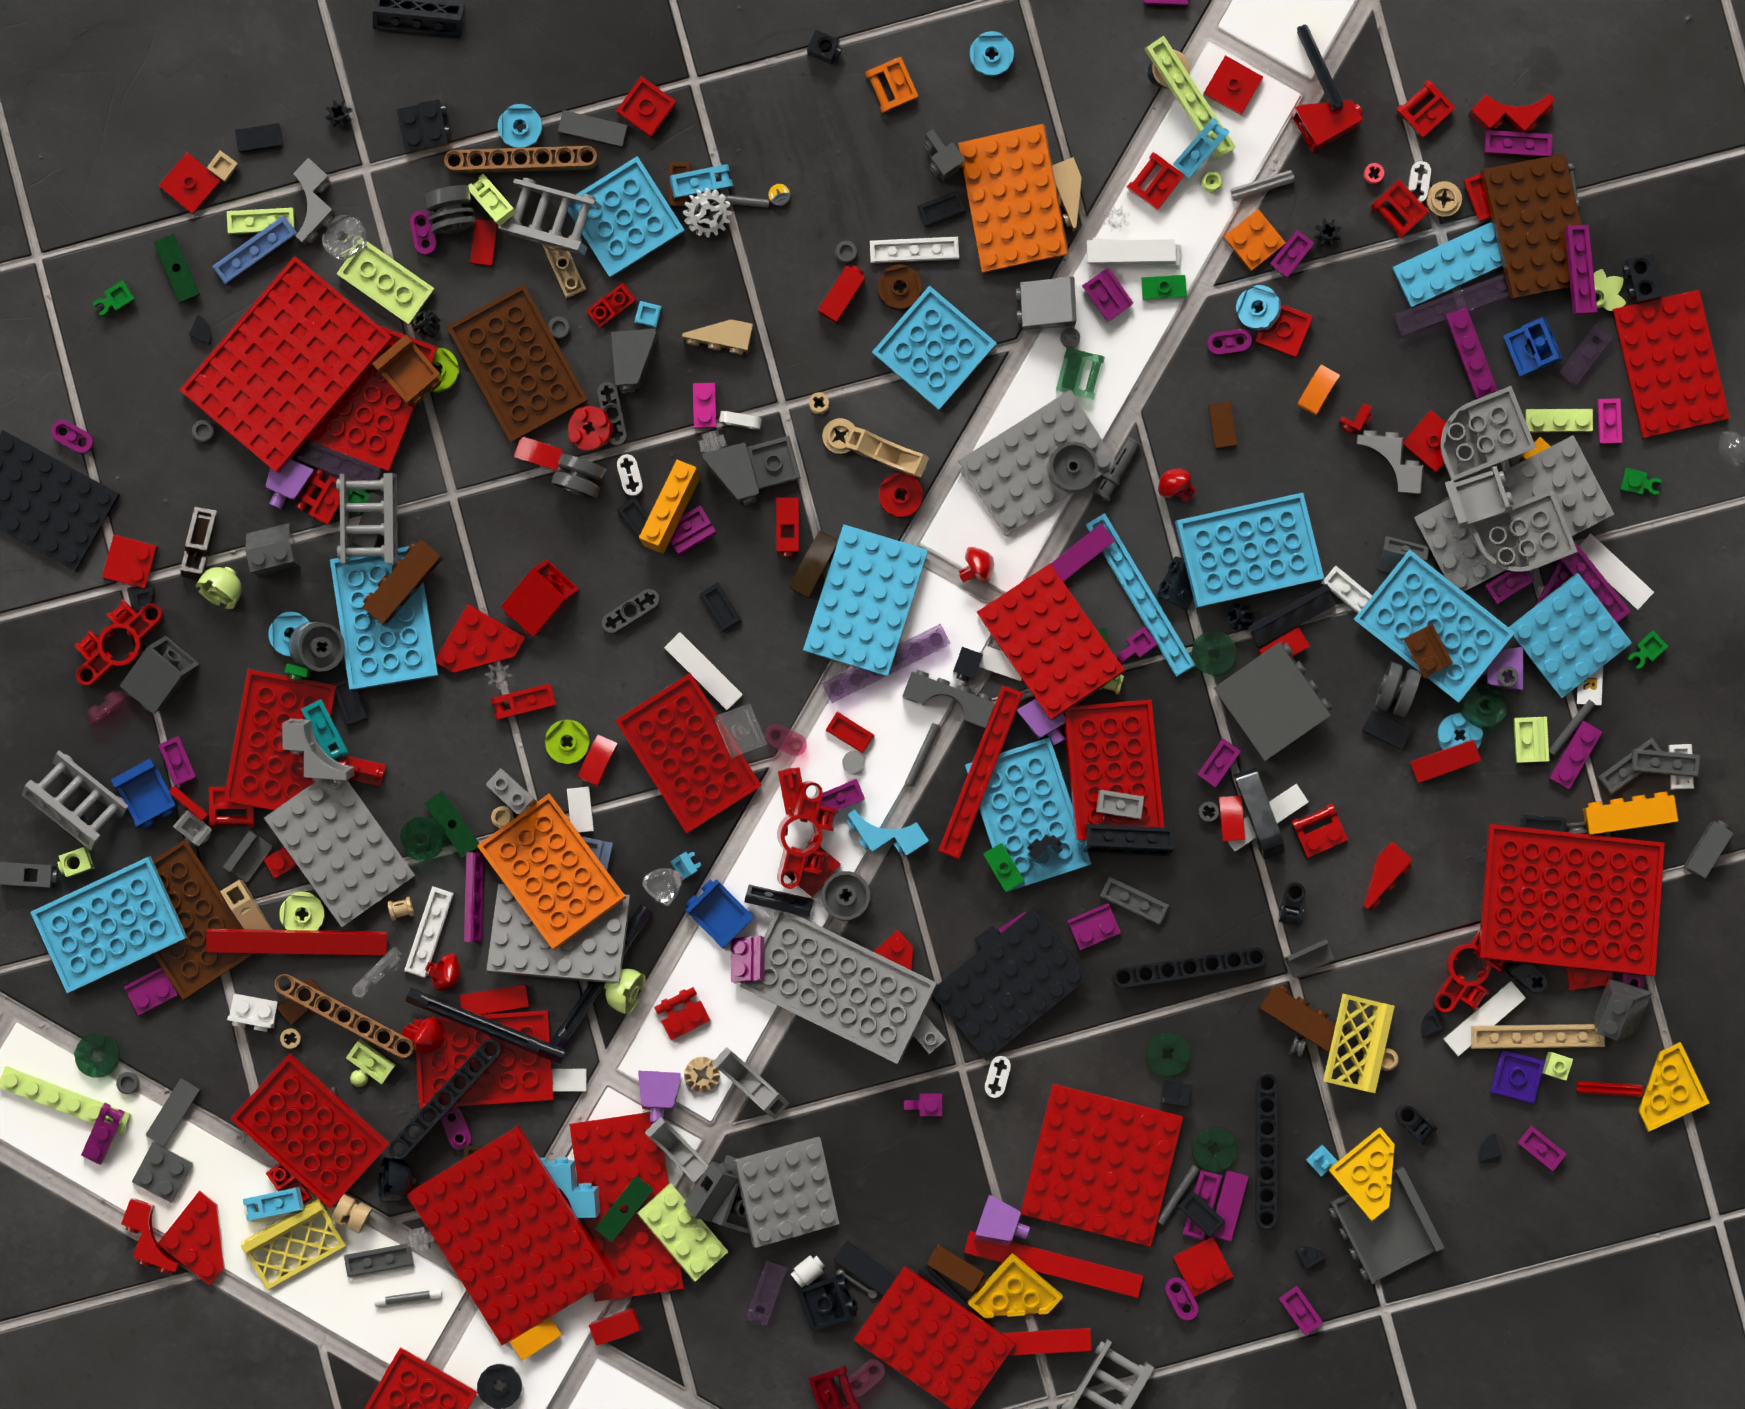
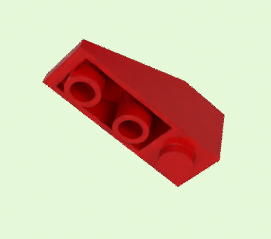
[1362,842,1413,910]

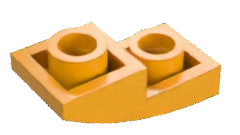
[509,1317,562,1361]

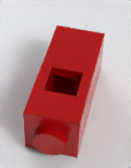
[818,265,865,325]
[776,498,799,557]

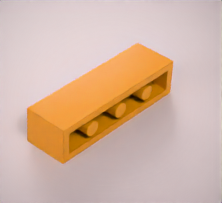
[639,460,701,554]
[1583,792,1678,835]

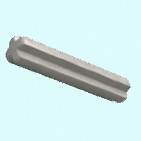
[1230,170,1295,200]

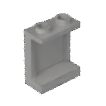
[1445,466,1514,529]
[486,768,537,815]

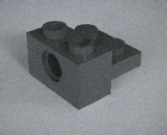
[924,129,965,182]

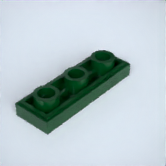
[153,233,200,303]
[424,791,480,858]
[594,1175,654,1242]

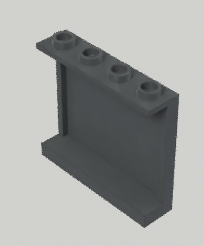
[1214,641,1333,761]
[1329,1166,1445,1284]

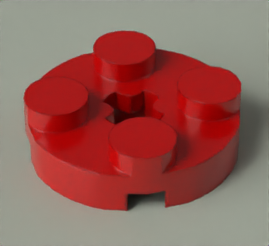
[568,406,613,451]
[879,473,923,517]

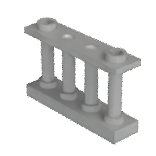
[498,178,601,256]
[336,473,398,564]
[22,751,128,850]
[1061,1339,1154,1409]

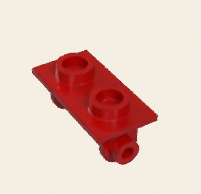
[339,756,386,786]
[778,767,802,815]

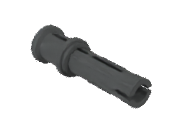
[1092,437,1141,503]

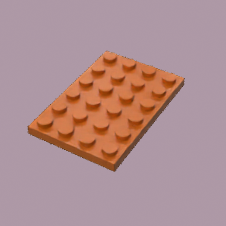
[958,124,1069,273]
[477,793,626,951]

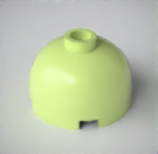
[196,567,242,609]
[604,969,646,1014]

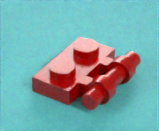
[296,469,340,525]
[654,986,711,1041]

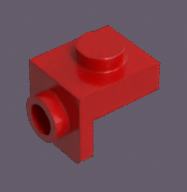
[1338,403,1373,434]

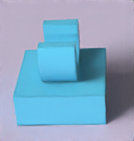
[671,852,701,881]
[1306,1145,1338,1177]

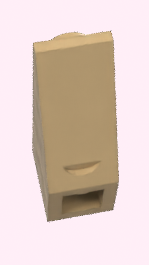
[1052,157,1082,232]
[682,320,753,355]
[220,880,272,930]

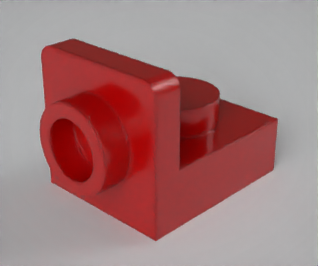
[263,846,297,879]

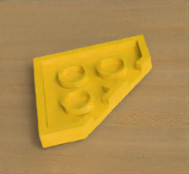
[1638,1042,1709,1131]
[1328,1128,1395,1222]
[968,1253,1063,1318]

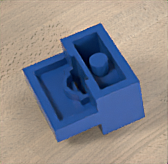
[1503,317,1563,377]

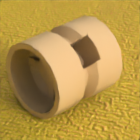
[331,1194,372,1234]

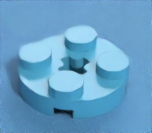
[970,31,1014,77]
[498,104,542,148]
[1236,285,1281,330]
[268,612,309,657]
[1437,713,1483,750]

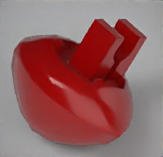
[1158,468,1196,503]
[959,547,995,583]
[425,953,461,991]
[401,1017,442,1054]

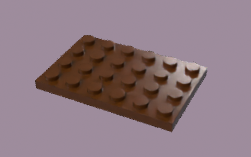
[1480,154,1582,299]
[447,284,589,443]
[153,839,255,1000]

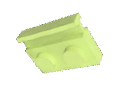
[1513,717,1549,763]

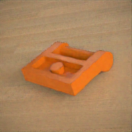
[865,56,919,113]

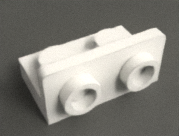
[227,994,279,1032]

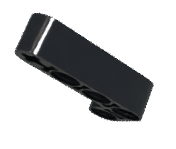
[1234,767,1285,860]

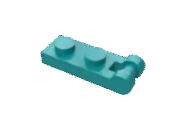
[300,699,349,760]

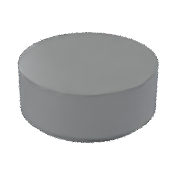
[842,751,864,774]

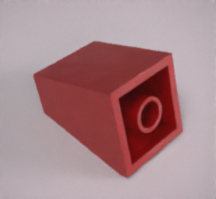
[1291,100,1364,153]
[501,559,579,636]

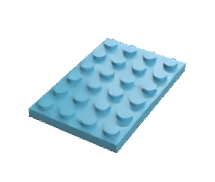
[1175,493,1324,608]
[803,524,928,677]
[330,546,438,691]
[1354,549,1515,702]
[965,737,1091,892]
[30,856,187,993]

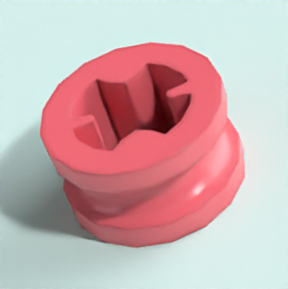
[1364,163,1384,184]

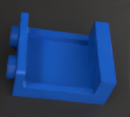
[111,759,178,829]
[685,879,755,949]

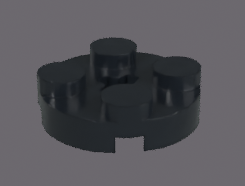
[477,1363,523,1409]

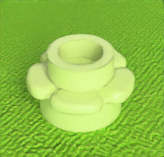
[1201,171,1223,193]

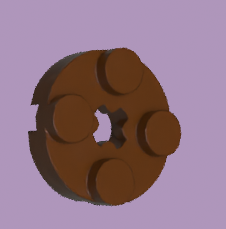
[878,264,922,310]

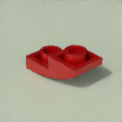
[586,283,637,328]
[514,436,563,471]
[1258,627,1310,656]
[578,735,618,787]
[1219,796,1245,841]
[266,1163,312,1205]
[588,1308,641,1346]

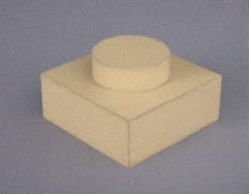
[207,151,239,182]

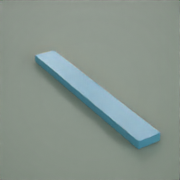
[1086,513,1196,677]

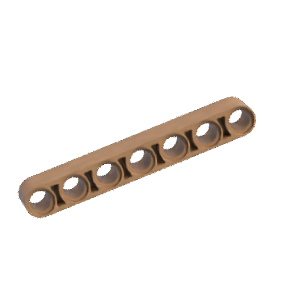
[444,146,598,174]
[275,974,414,1059]

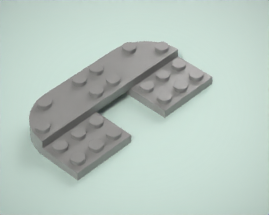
[1440,386,1578,572]

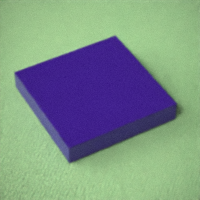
[1490,1049,1545,1104]

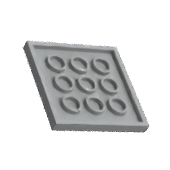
[734,1137,839,1248]

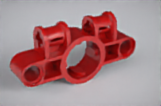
[74,599,165,687]
[777,781,839,889]
[1433,928,1507,1012]

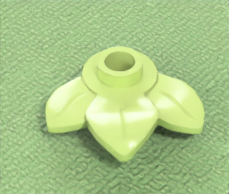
[1594,269,1626,311]

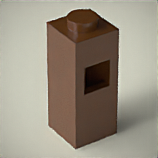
[927,1244,986,1292]

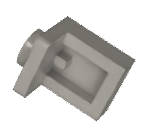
[173,809,212,847]

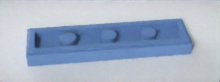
[212,215,297,284]

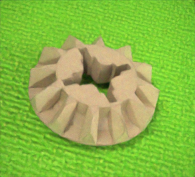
[1426,181,1462,217]
[822,418,855,454]
[684,1057,720,1092]

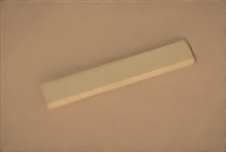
[1471,1024,1605,1049]

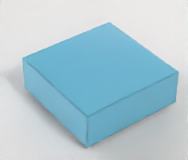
[635,301,662,328]

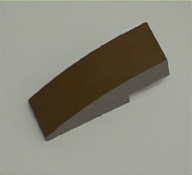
[180,507,217,580]
[789,530,838,599]

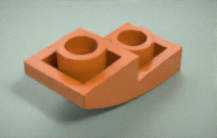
[1297,365,1340,416]

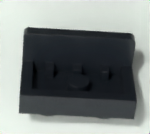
[1157,556,1193,610]
[1027,834,1062,861]

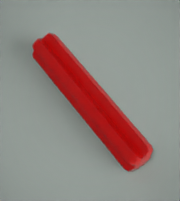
[1576,1081,1643,1097]

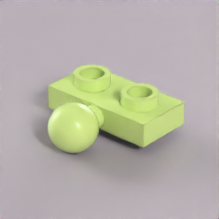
[346,1039,396,1087]

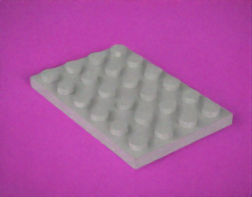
[958,390,1118,536]
[264,779,415,928]
[487,884,631,983]

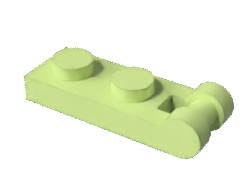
[468,174,517,227]

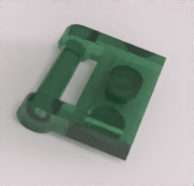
[1055,347,1105,400]

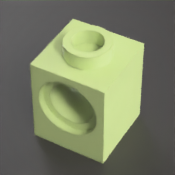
[57,847,95,878]
[1542,1052,1573,1080]

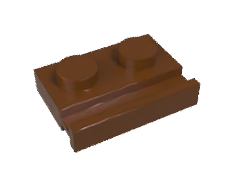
[1404,624,1453,678]

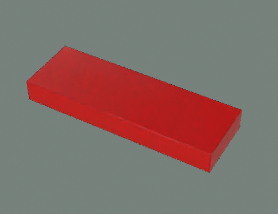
[1410,739,1481,783]
[459,984,529,1015]

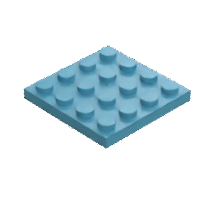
[568,156,685,278]
[872,286,997,410]
[1509,573,1632,698]

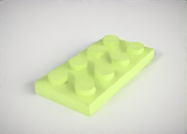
[337,238,435,325]
[636,1184,728,1281]

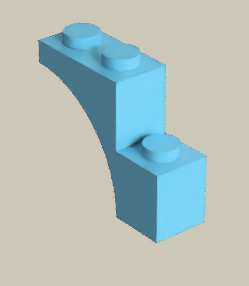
[846,810,929,856]
[540,1157,600,1218]

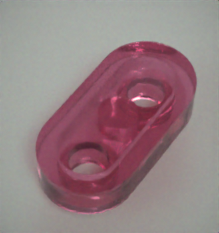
[86,690,127,725]
[765,724,807,756]
[848,1359,885,1397]

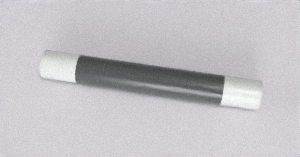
[374,1289,442,1307]

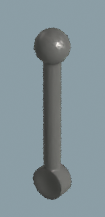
[1568,163,1580,208]
[836,1269,877,1299]

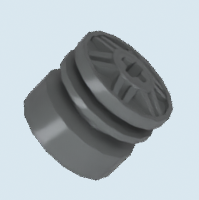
[423,185,477,234]

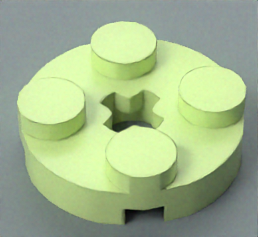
[280,892,325,930]

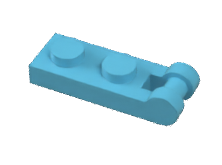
[1173,117,1230,178]
[669,164,733,199]
[242,1187,304,1221]

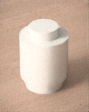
[791,1255,825,1288]

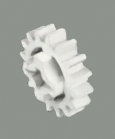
[683,188,732,237]

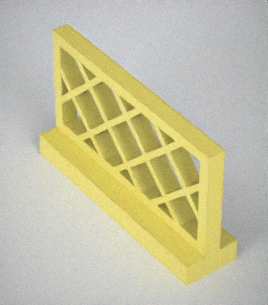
[1323,994,1395,1093]
[240,1198,346,1290]

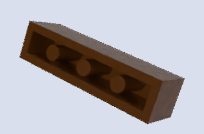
[362,539,443,627]
[1259,984,1348,1054]

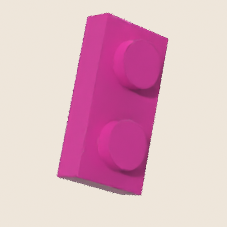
[693,383,716,428]
[1597,398,1622,444]

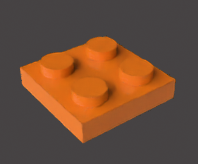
[1223,209,1286,271]

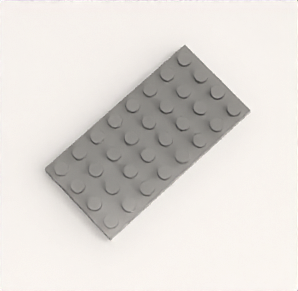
[1414,435,1614,592]
[739,910,938,1065]

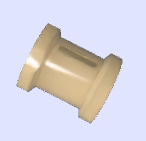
[809,392,829,415]
[388,897,414,921]

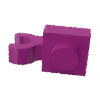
[1117,627,1157,662]
[904,1093,942,1116]

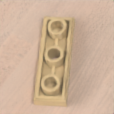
[542,232,586,299]

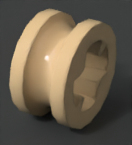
[280,1028,301,1049]

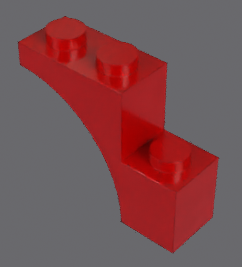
[1469,94,1555,133]
[121,1198,181,1274]

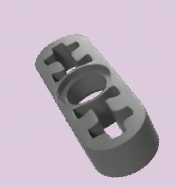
[597,382,627,446]
[602,589,660,634]

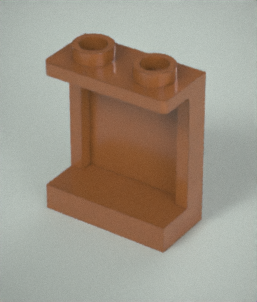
[372,335,444,406]

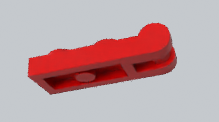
[491,683,556,720]

